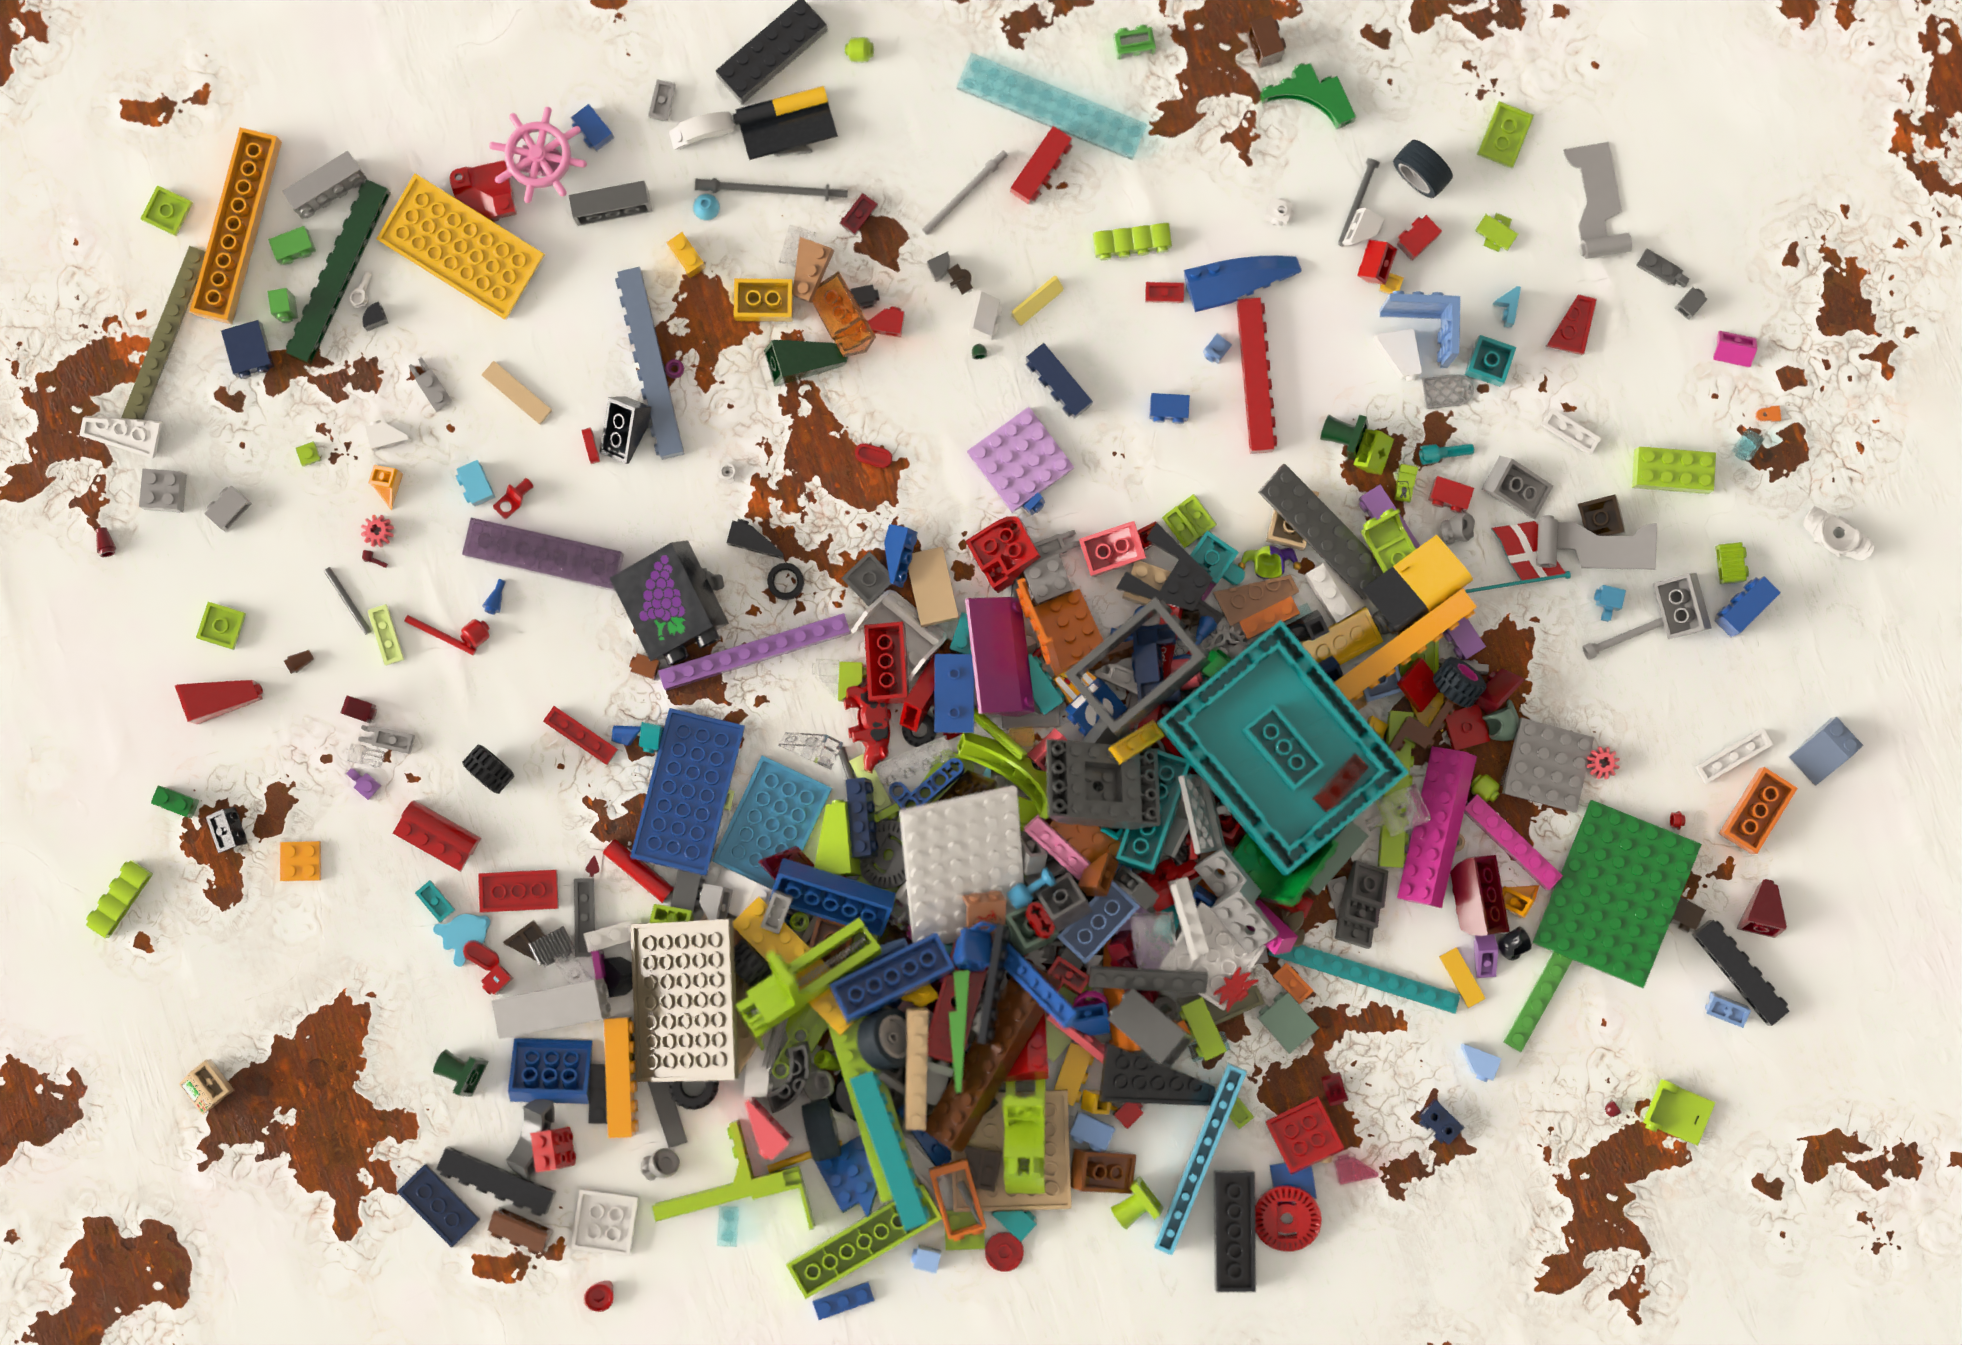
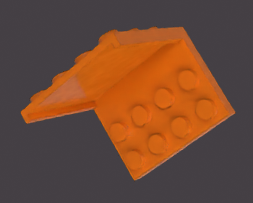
[1016,578,1104,676]

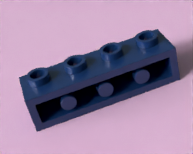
[1025,343,1093,419]
[846,777,878,859]

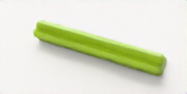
[974,708,1027,761]

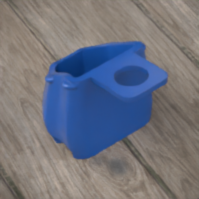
[953,922,996,972]

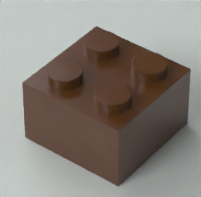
[1247,15,1286,68]

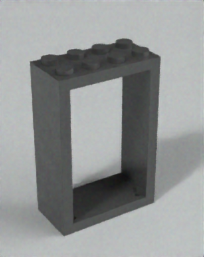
[1065,597,1211,738]

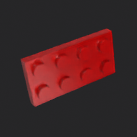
[478,870,559,913]

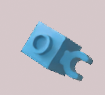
[1594,585,1626,622]

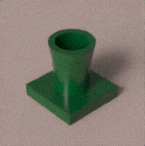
[1320,415,1369,461]
[433,1049,489,1097]

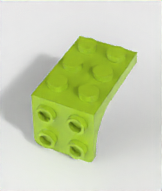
[1360,508,1416,573]

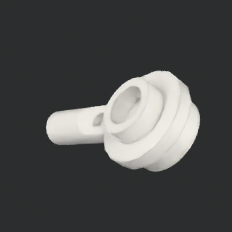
[349,271,372,309]

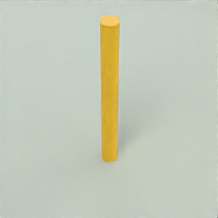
[767,1140,843,1173]

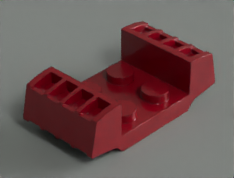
[1107,929,1162,1004]

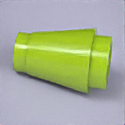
[790,912,810,932]
[814,1050,841,1071]

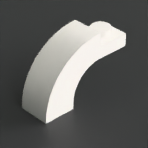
[669,112,736,150]

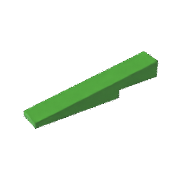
[949,970,969,1093]

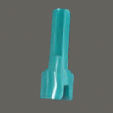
[1419,444,1474,465]

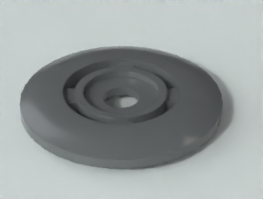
[860,820,906,889]

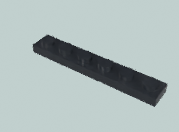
[977,924,1011,1044]

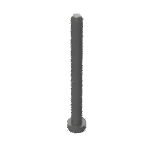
[1338,158,1380,246]

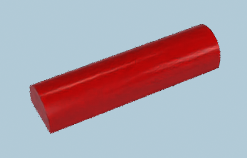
[603,839,674,903]

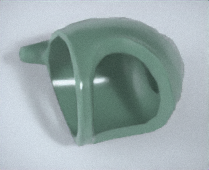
[1482,699,1519,741]

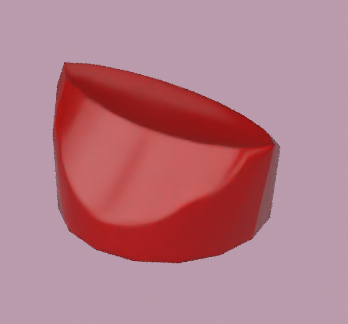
[583,1280,614,1312]

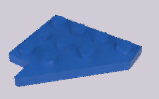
[815,1135,878,1217]

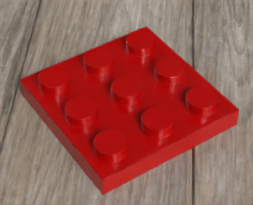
[1265,1096,1344,1175]

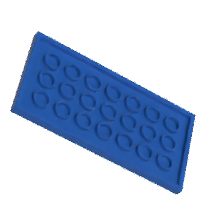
[630,708,745,876]

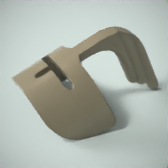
[1282,909,1305,947]

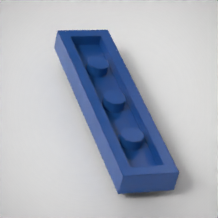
[896,1104,952,1166]

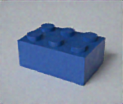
[1714,576,1781,637]

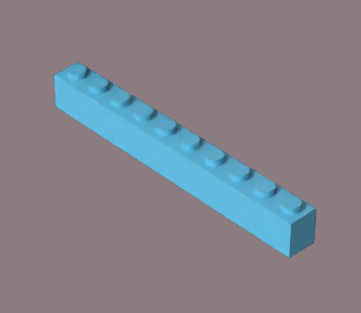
[1154,1063,1247,1255]

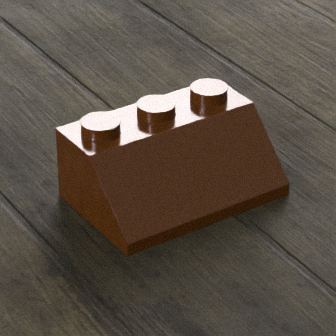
[488,1207,554,1255]

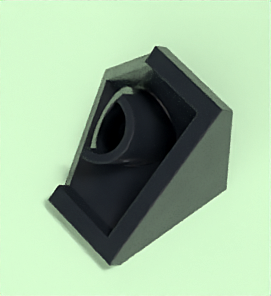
[603,956,633,998]

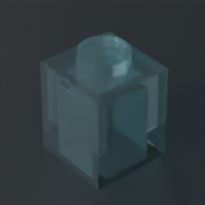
[1732,429,1764,461]

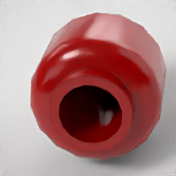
[460,619,490,648]

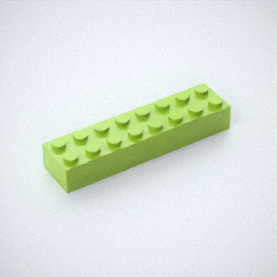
[786,1183,942,1299]

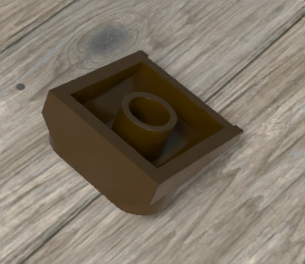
[1577,494,1625,536]

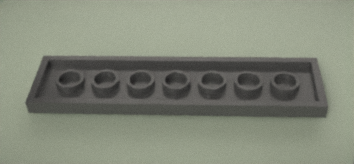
[1258,464,1383,599]

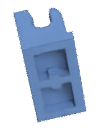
[1705,992,1751,1028]

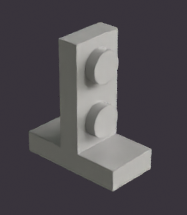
[760,890,793,934]

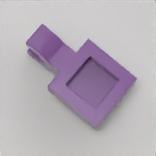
[346,768,382,800]

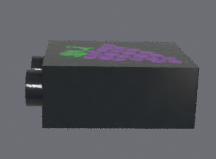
[610,540,729,666]

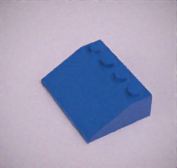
[508,1038,593,1104]

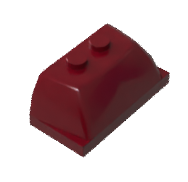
[1450,855,1510,936]

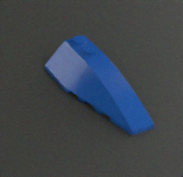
[1184,255,1302,312]

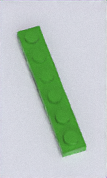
[1503,952,1572,1052]

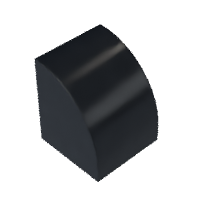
[362,302,389,331]

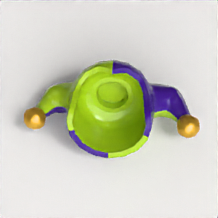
[1238,545,1301,579]

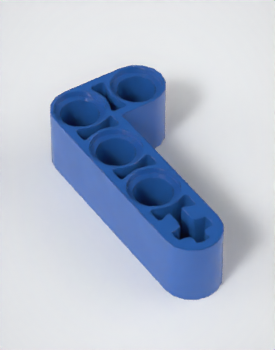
[889,758,965,810]

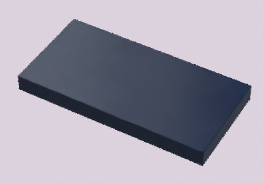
[397,1164,480,1248]

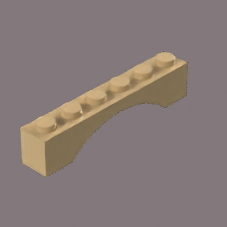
[903,1007,928,1130]

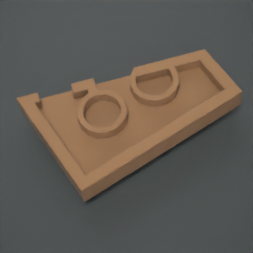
[792,237,835,303]

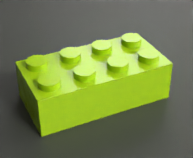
[1632,446,1716,494]

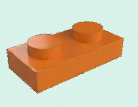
[1272,962,1313,1004]

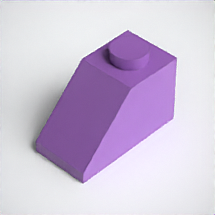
[1474,934,1498,978]

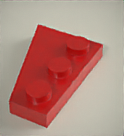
[1545,294,1597,355]

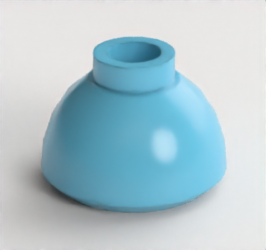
[693,194,720,220]

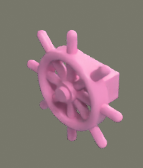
[489,107,587,203]

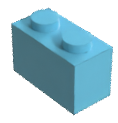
[455,460,495,507]

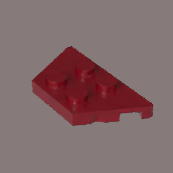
[758,846,814,880]

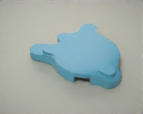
[433,914,491,967]

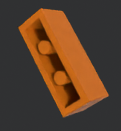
[1239,596,1300,640]

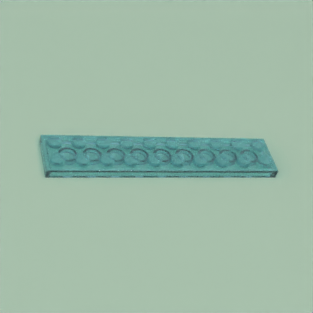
[956,53,1147,160]

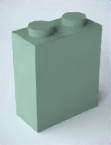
[1257,992,1319,1054]

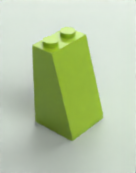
[814,800,862,877]

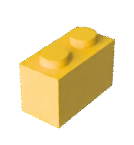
[666,232,706,278]

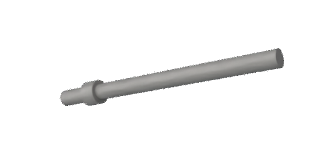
[922,150,1008,235]

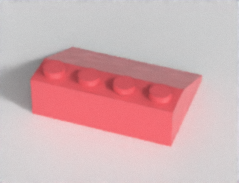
[745,1097,794,1160]

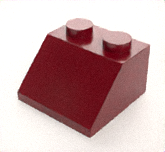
[1475,668,1524,715]

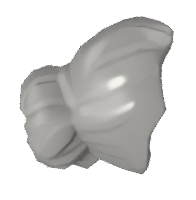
[1441,512,1475,544]
[640,1148,680,1181]

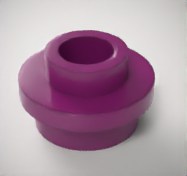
[665,359,684,379]

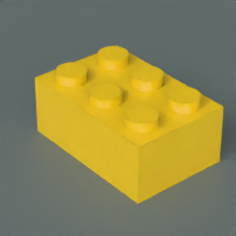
[734,278,794,322]

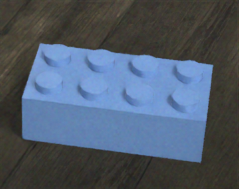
[1057,881,1140,964]

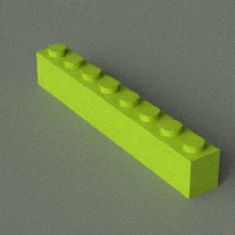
[1377,711,1417,868]

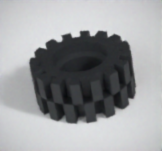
[902,714,937,747]

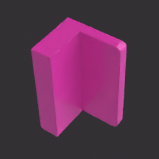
[1713,331,1757,367]

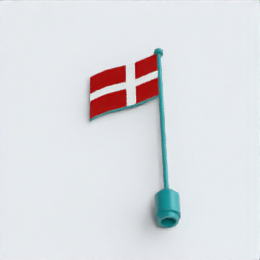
[1455,521,1571,594]

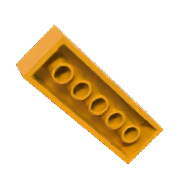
[604,1017,639,1138]

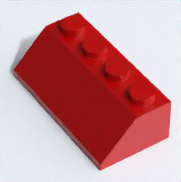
[864,621,909,704]

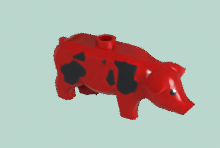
[843,684,891,773]

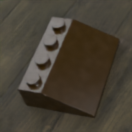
[936,770,998,802]

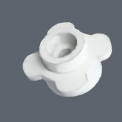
[717,461,739,483]

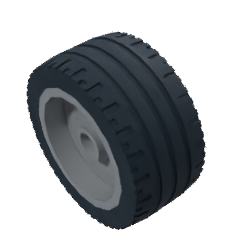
[1393,139,1453,198]
[857,1008,906,1070]
[801,1099,841,1162]

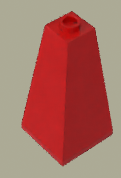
[174,680,263,725]

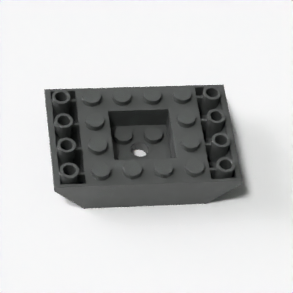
[1046,739,1160,829]

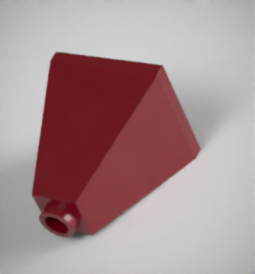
[1737,879,1787,938]

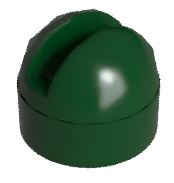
[971,344,987,360]

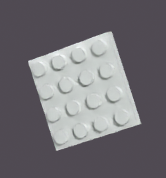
[1158,902,1266,1011]

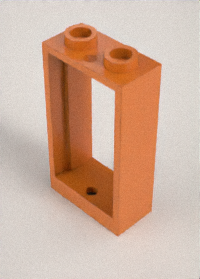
[929,1157,987,1241]

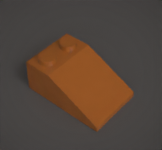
[1071,1148,1136,1194]

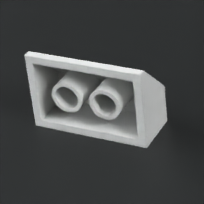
[1304,562,1367,624]

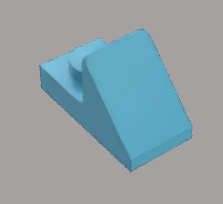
[1492,286,1521,328]

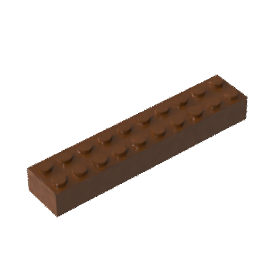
[923,961,1062,1153]

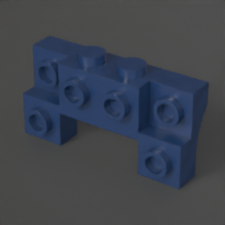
[1132,624,1181,704]

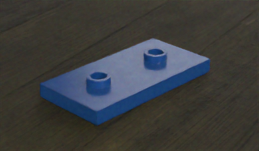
[935,654,974,733]

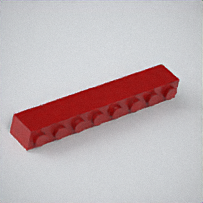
[1236,297,1277,454]

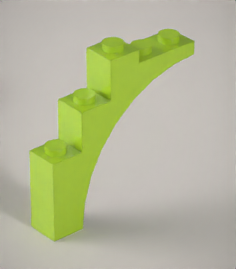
[957,733,1049,819]

